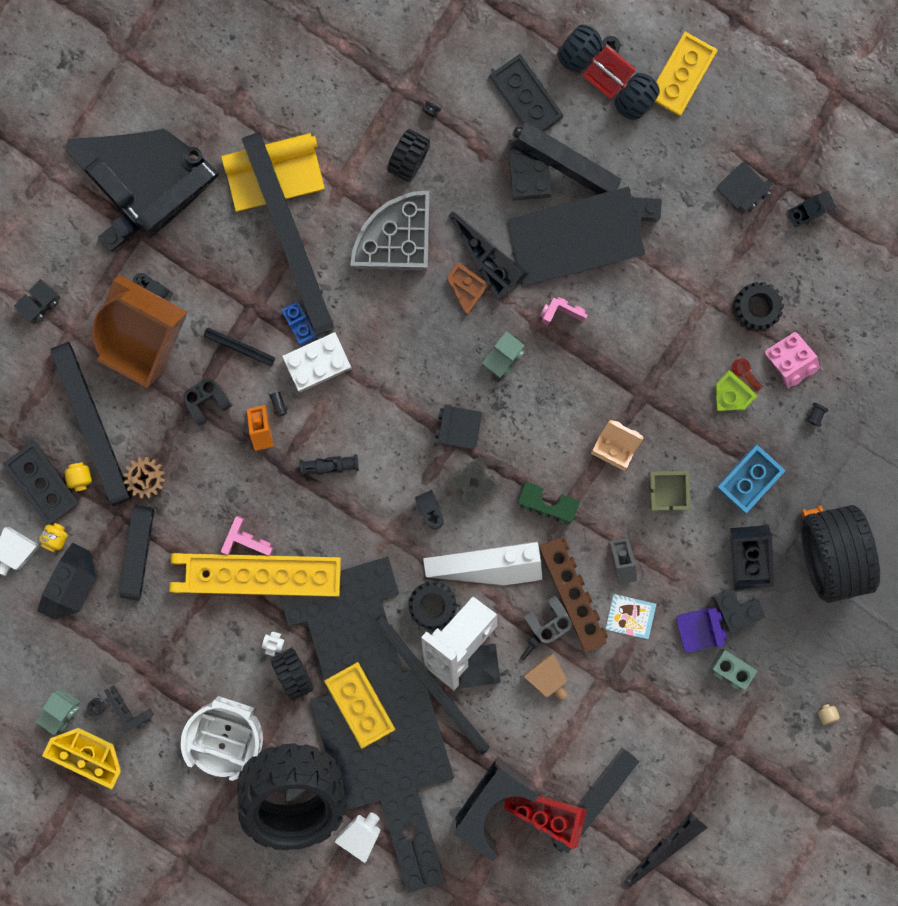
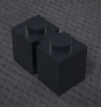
[13,279,61,324]

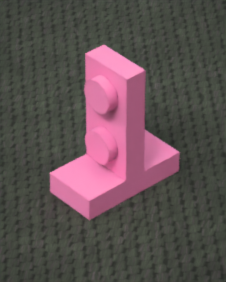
[221,516,274,556]

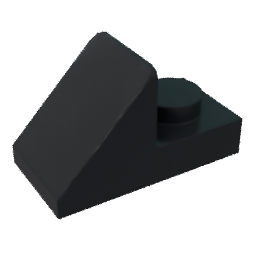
[98,214,140,252]

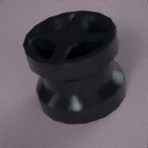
[600,36,621,53]

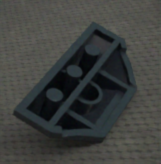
[38,543,97,620]

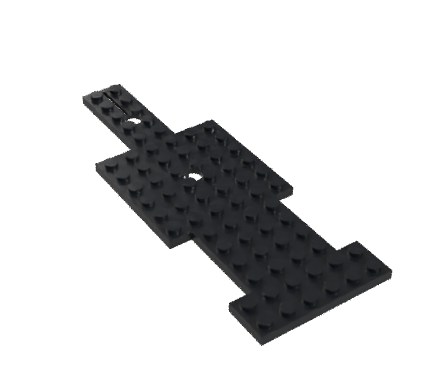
[279,557,454,893]

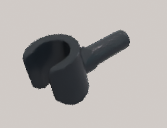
[520,634,540,660]

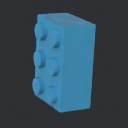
[715,445,786,513]

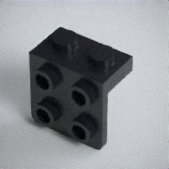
[717,162,773,214]
[435,404,482,449]

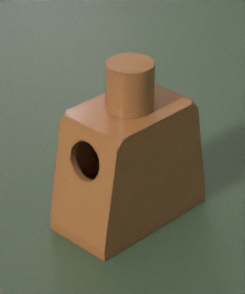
[523,652,569,701]

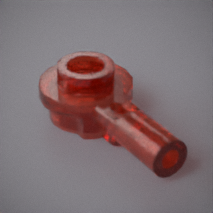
[732,358,763,391]

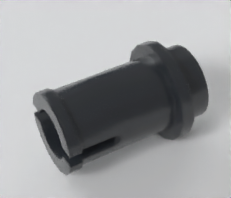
[269,391,288,417]

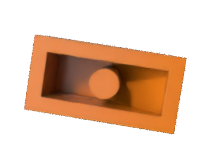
[247,405,274,451]

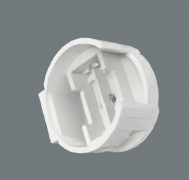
[181,696,263,781]

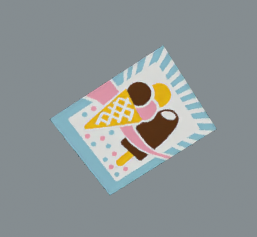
[606,594,656,639]

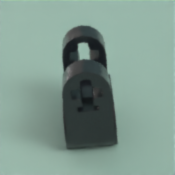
[133,273,174,301]
[183,379,232,426]
[414,490,444,530]

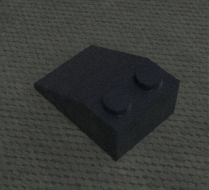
[730,525,774,590]

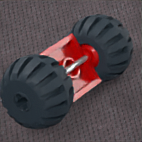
[557,25,660,120]

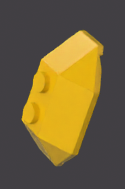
[42,728,121,789]

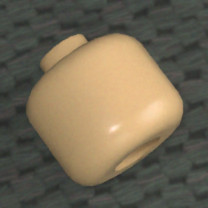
[818,704,840,725]

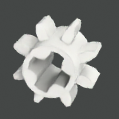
[262,632,284,656]

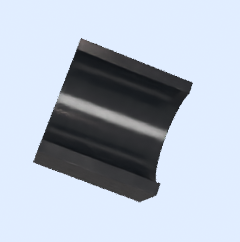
[453,757,539,861]

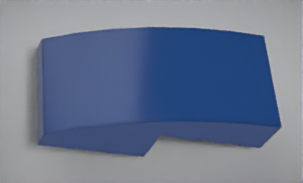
[282,301,317,346]

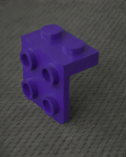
[676,607,727,653]

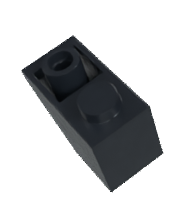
[787,191,837,228]

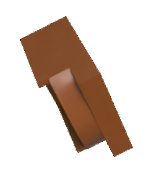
[90,275,188,388]

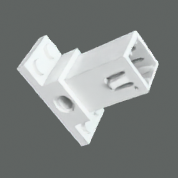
[421,597,497,690]

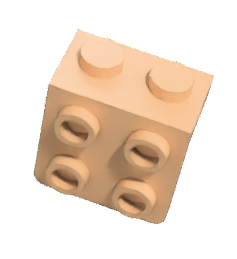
[591,420,644,471]

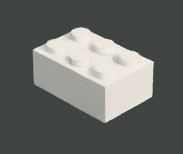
[283,332,352,392]

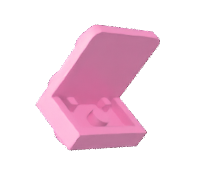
[540,297,588,325]
[765,332,820,389]

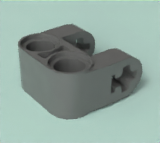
[523,595,572,643]

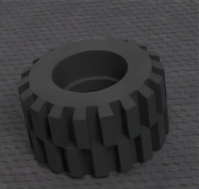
[387,129,430,182]
[732,282,784,332]
[409,581,457,630]
[271,647,314,701]

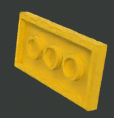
[654,32,718,117]
[324,662,396,749]

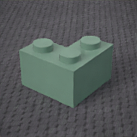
[482,331,525,379]
[36,689,81,736]

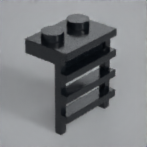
[104,685,154,733]

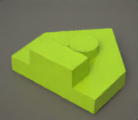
[716,370,758,411]

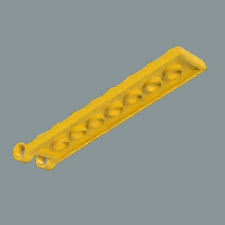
[169,553,341,597]

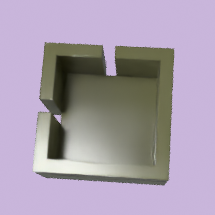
[648,471,691,511]

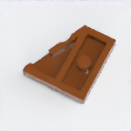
[447,262,488,315]

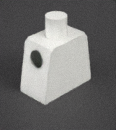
[0,527,40,576]
[335,812,381,863]

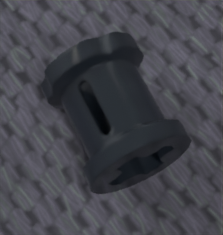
[805,402,829,427]

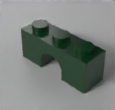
[517,481,580,525]

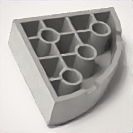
[350,191,430,270]

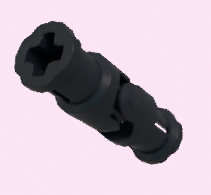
[300,454,359,477]

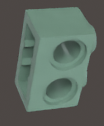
[710,649,757,691]

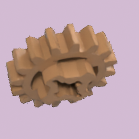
[123,457,166,498]

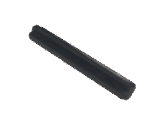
[204,328,275,366]

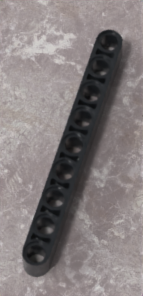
[50,341,131,506]

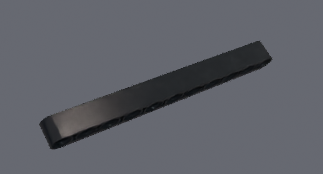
[242,131,335,335]

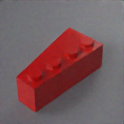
[504,795,587,849]

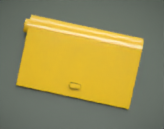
[222,133,325,212]

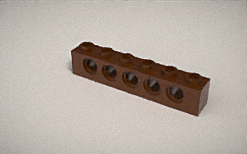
[538,537,608,652]

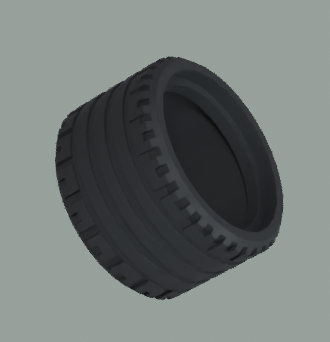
[801,505,880,603]

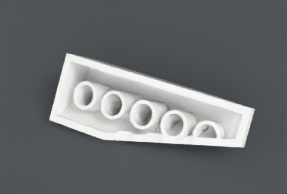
[423,542,542,585]

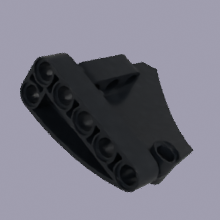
[66,129,219,238]

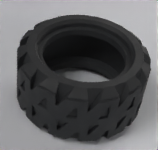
[237,743,345,851]

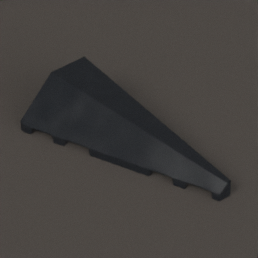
[449,211,528,301]
[625,812,708,887]

